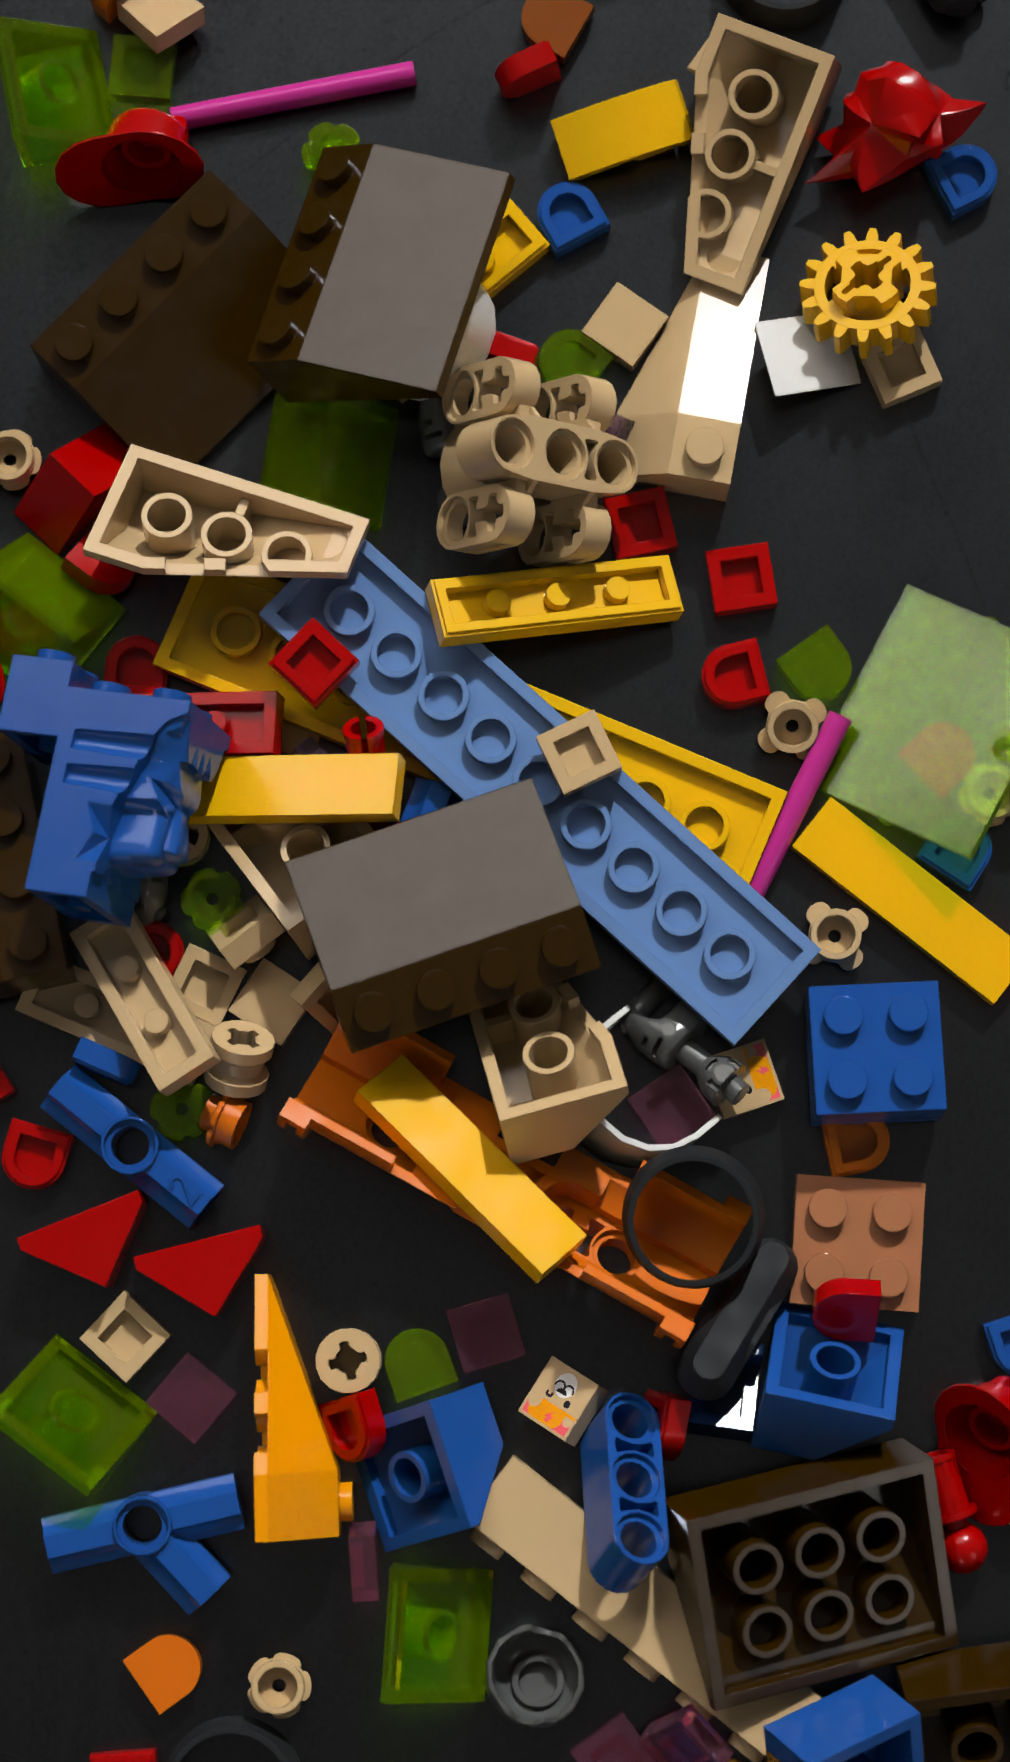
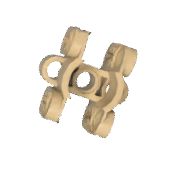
[436,356,639,568]

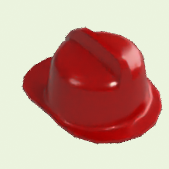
[55,107,205,207]
[935,1375,1010,1526]

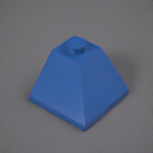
[751,1302,904,1460]
[356,1382,504,1553]

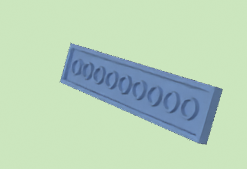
[259,539,821,1047]

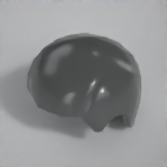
[485,1624,585,1729]

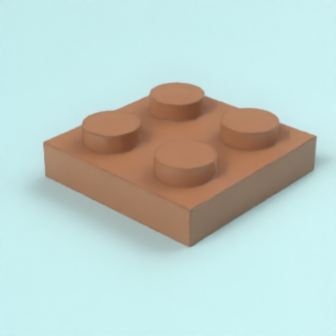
[788,1174,926,1313]

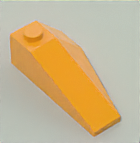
[254,1274,354,1543]

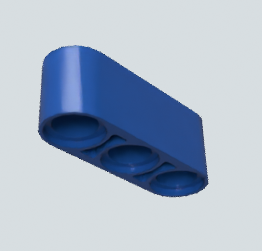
[580,1392,669,1593]

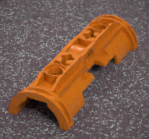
[277,1023,752,1350]

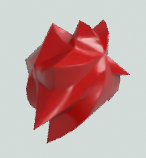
[804,61,987,193]

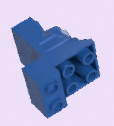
[0,649,231,927]

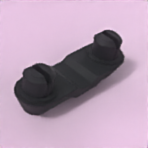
[677,1238,798,1401]

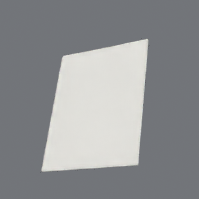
[754,315,861,397]

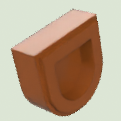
[521,0,594,65]

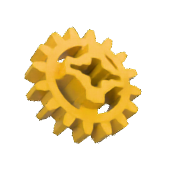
[799,228,937,359]

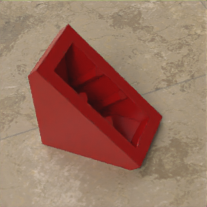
[14,425,128,557]
[16,1190,149,1288]
[133,1224,267,1317]

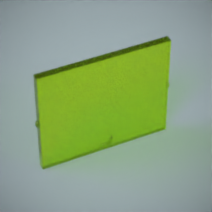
[818,584,1010,861]

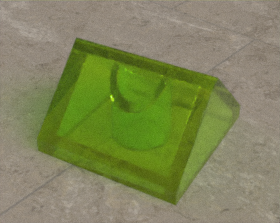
[0,16,113,168]
[260,391,399,534]
[0,532,126,676]
[0,1334,158,1497]
[380,1562,494,1704]

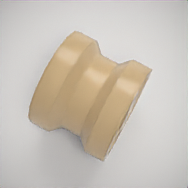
[204,1020,275,1098]
[316,1328,382,1393]

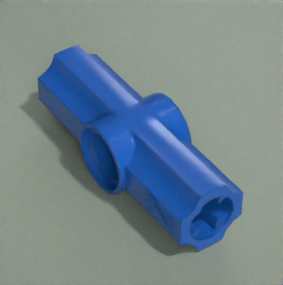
[40,1064,226,1229]

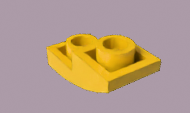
[550,79,694,181]

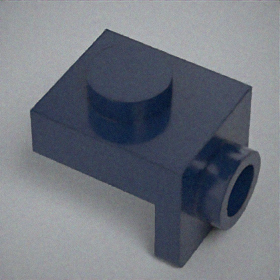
[687,1343,764,1442]

